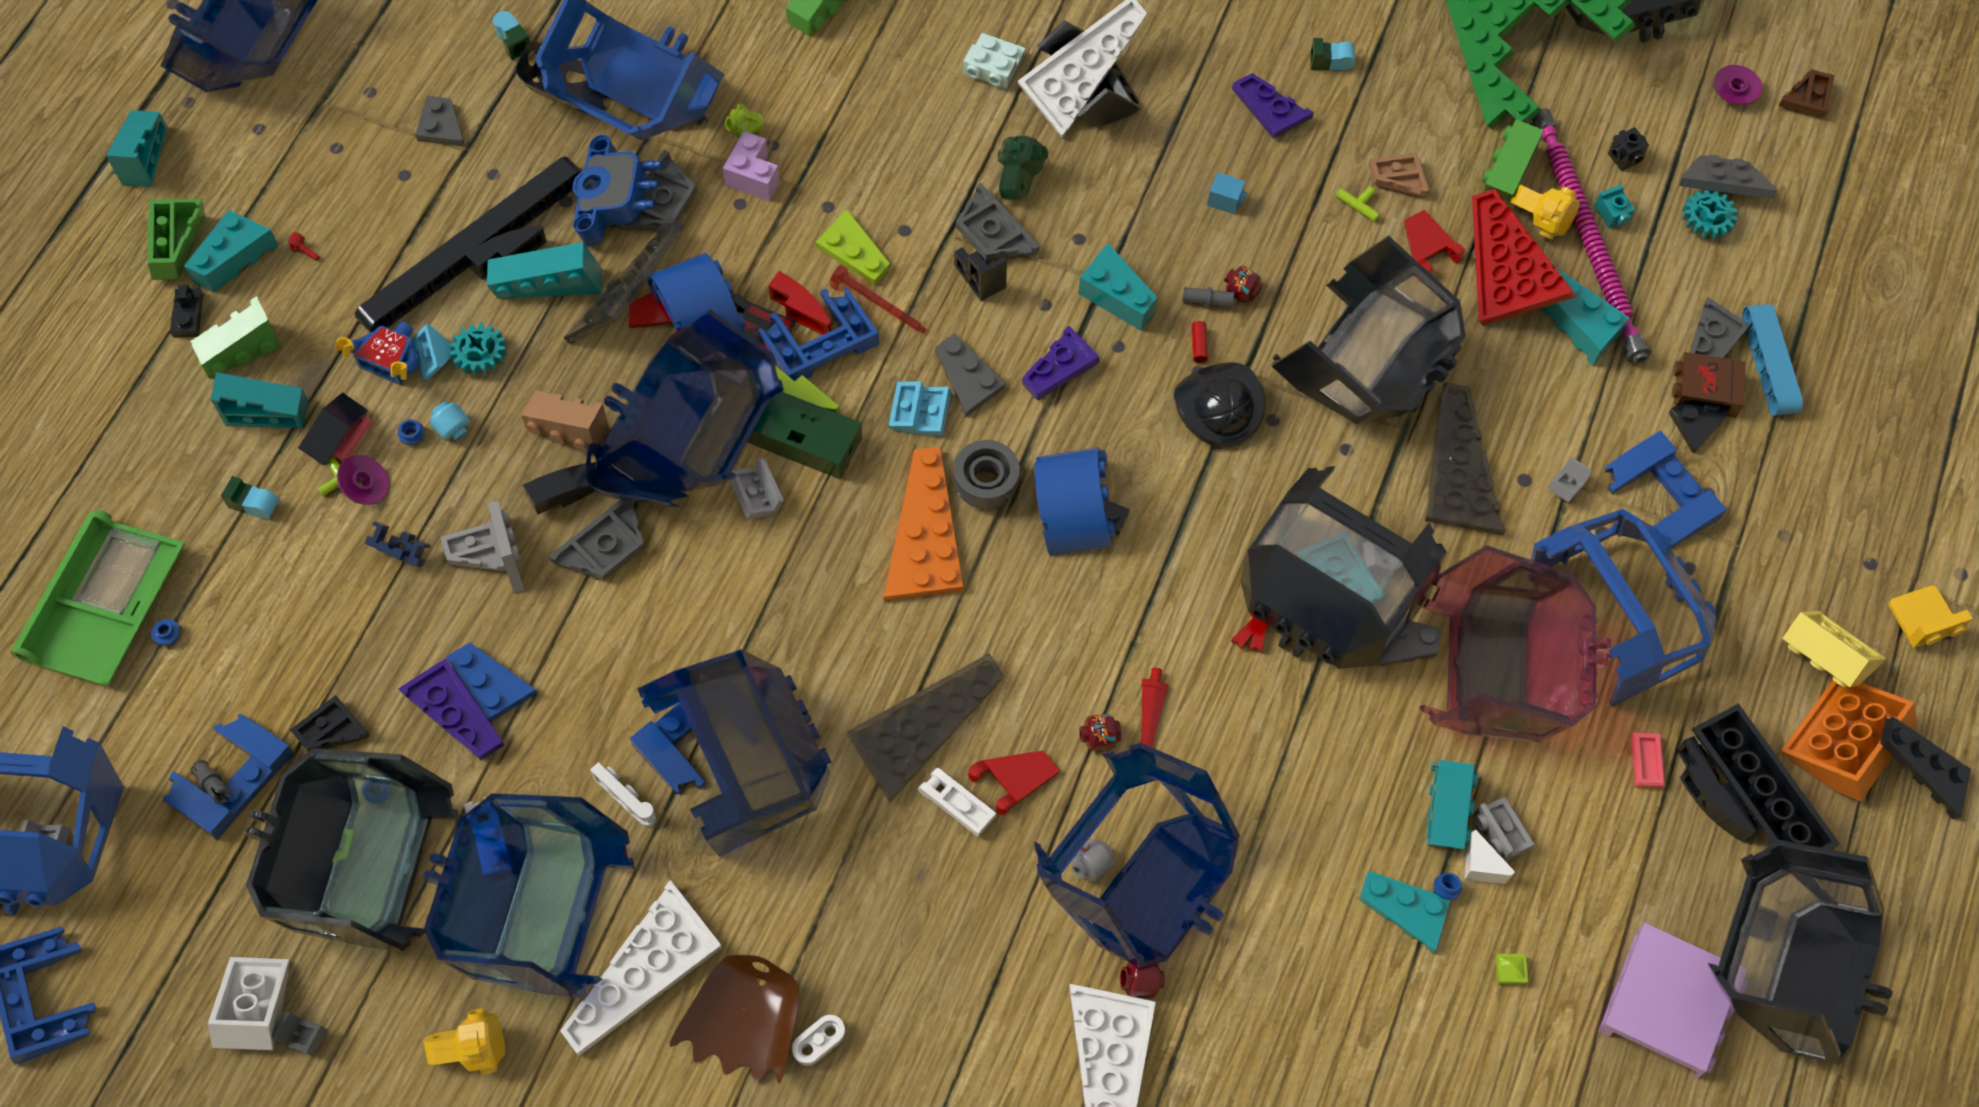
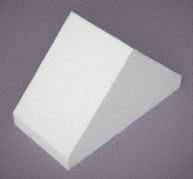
[1465,829,1515,884]

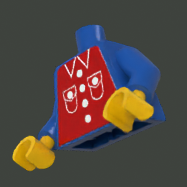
[335,322,418,386]

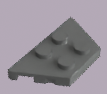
[618,150,697,229]
[1679,155,1777,199]
[956,183,1040,260]
[549,500,645,580]

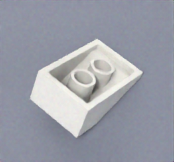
[208,957,290,1050]

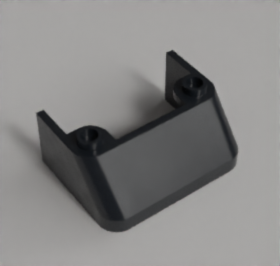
[1037,20,1142,127]

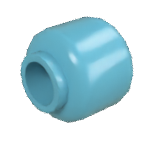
[430,401,470,441]

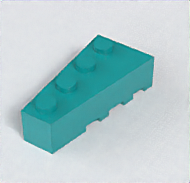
[487,242,602,298]
[1540,267,1629,366]

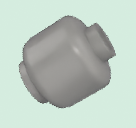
[1071,839,1113,882]

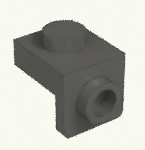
[272,1011,328,1057]

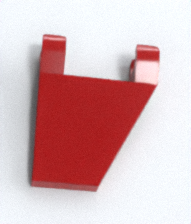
[1404,209,1465,274]
[629,292,673,328]
[968,750,1060,815]

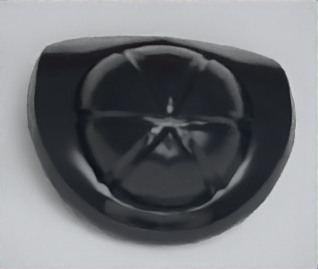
[1174,362,1266,447]

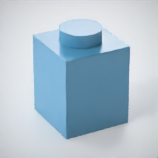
[1207,172,1247,214]

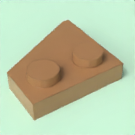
[1369,153,1429,197]

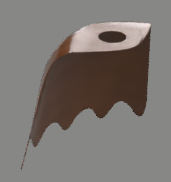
[670,955,799,1083]

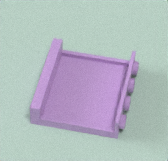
[1598,923,1744,1079]

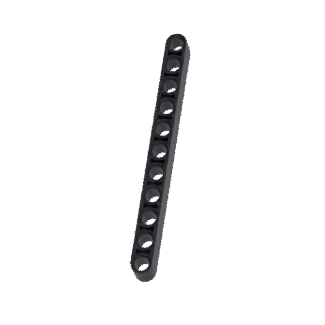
[355,156,582,333]

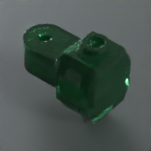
[998,135,1048,201]

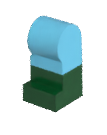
[493,11,530,60]
[1310,38,1356,70]
[221,476,280,519]

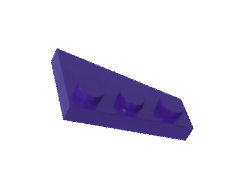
[1232,73,1314,139]
[1022,326,1099,401]

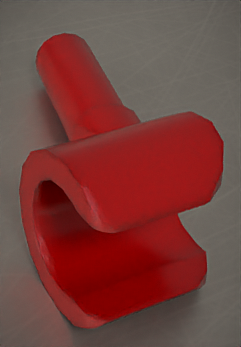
[288,232,320,261]

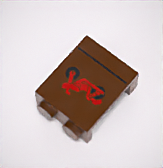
[1672,352,1746,418]

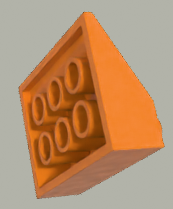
[1781,680,1917,801]

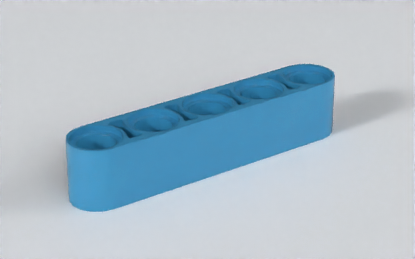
[1742,304,1803,416]

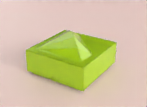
[1495,954,1528,985]

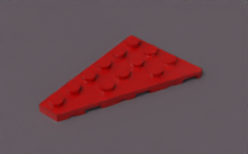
[1472,189,1575,326]

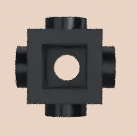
[1608,127,1649,171]

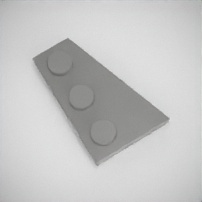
[488,501,525,594]

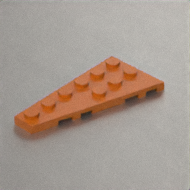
[883,447,963,601]

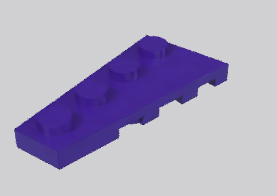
[398,658,504,761]

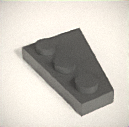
[1689,297,1750,358]
[935,333,1005,417]

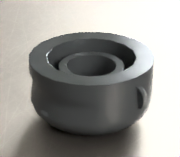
[954,440,1020,509]

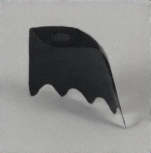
[516,41,609,115]

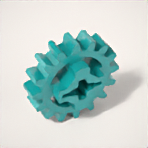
[1682,190,1738,240]
[449,322,507,376]

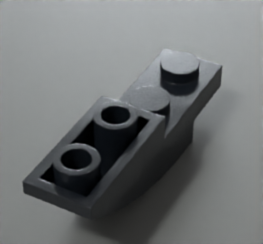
[1677,736,1757,843]

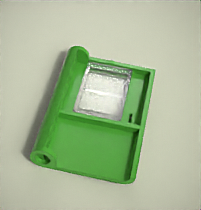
[10,510,185,686]

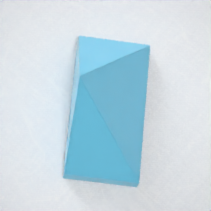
[412,324,451,381]

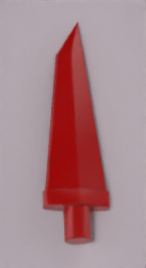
[1141,667,1168,759]

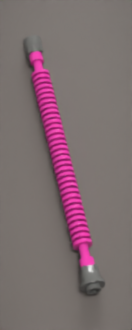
[1532,108,1652,364]

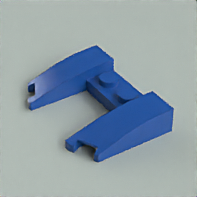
[758,288,879,381]
[1604,431,1727,547]
[630,669,762,794]
[163,714,294,840]
[0,927,96,1065]

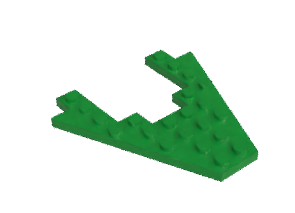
[1446,0,1635,129]

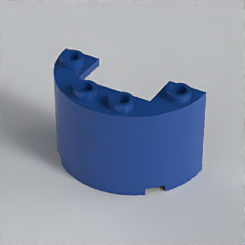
[647,253,746,361]
[1035,447,1116,556]

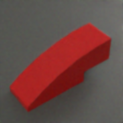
[768,271,832,335]

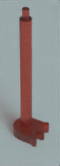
[830,264,927,333]

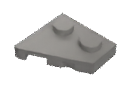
[441,522,506,571]

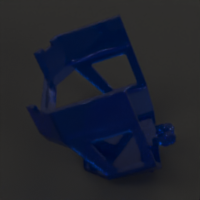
[1034,743,1240,968]

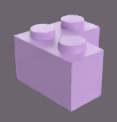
[723,131,780,201]

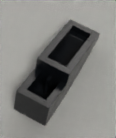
[465,225,547,280]
[523,462,604,515]

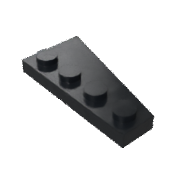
[1880,717,1971,819]

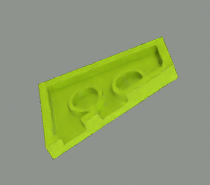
[816,209,890,286]

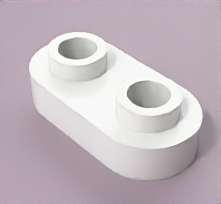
[792,1015,845,1066]

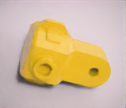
[1510,184,1580,240]
[423,1008,505,1075]

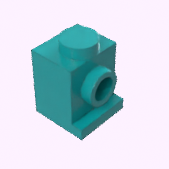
[1594,184,1635,228]

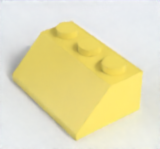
[1782,611,1886,688]

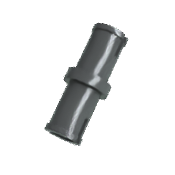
[1182,286,1234,308]
[190,759,231,805]

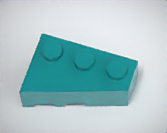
[106,110,167,187]
[211,372,309,428]

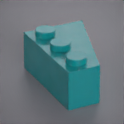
[184,210,278,293]
[1078,243,1157,331]
[1426,760,1478,849]

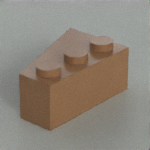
[521,390,609,452]

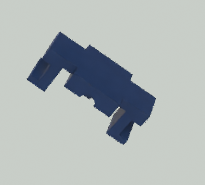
[364,521,431,567]

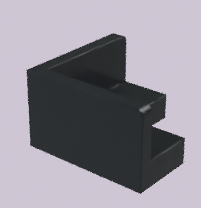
[954,247,1007,301]
[298,392,368,465]

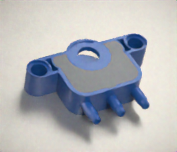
[573,135,663,247]

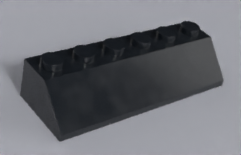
[1692,703,1840,850]

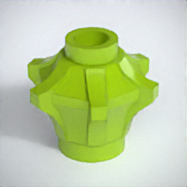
[725,104,763,142]

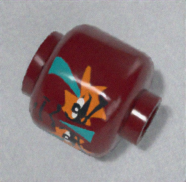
[1224,266,1263,303]
[1079,714,1121,751]

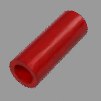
[1191,321,1208,364]

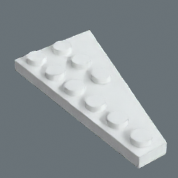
[1018,0,1147,138]
[560,880,722,1056]
[1069,984,1156,1107]

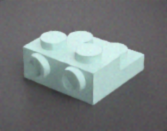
[963,33,1026,89]

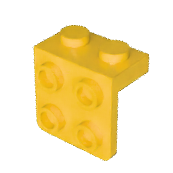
[1888,585,1973,648]

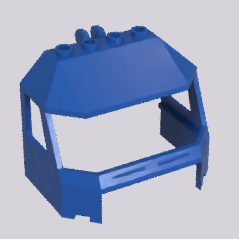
[535,0,725,140]
[1527,508,1716,707]
[0,726,124,915]

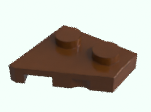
[1779,69,1835,118]

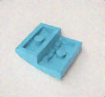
[889,381,952,436]

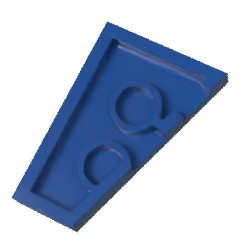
[446,642,537,722]

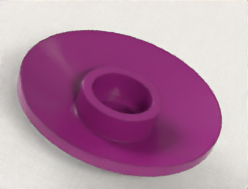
[1714,65,1762,105]
[337,455,389,505]

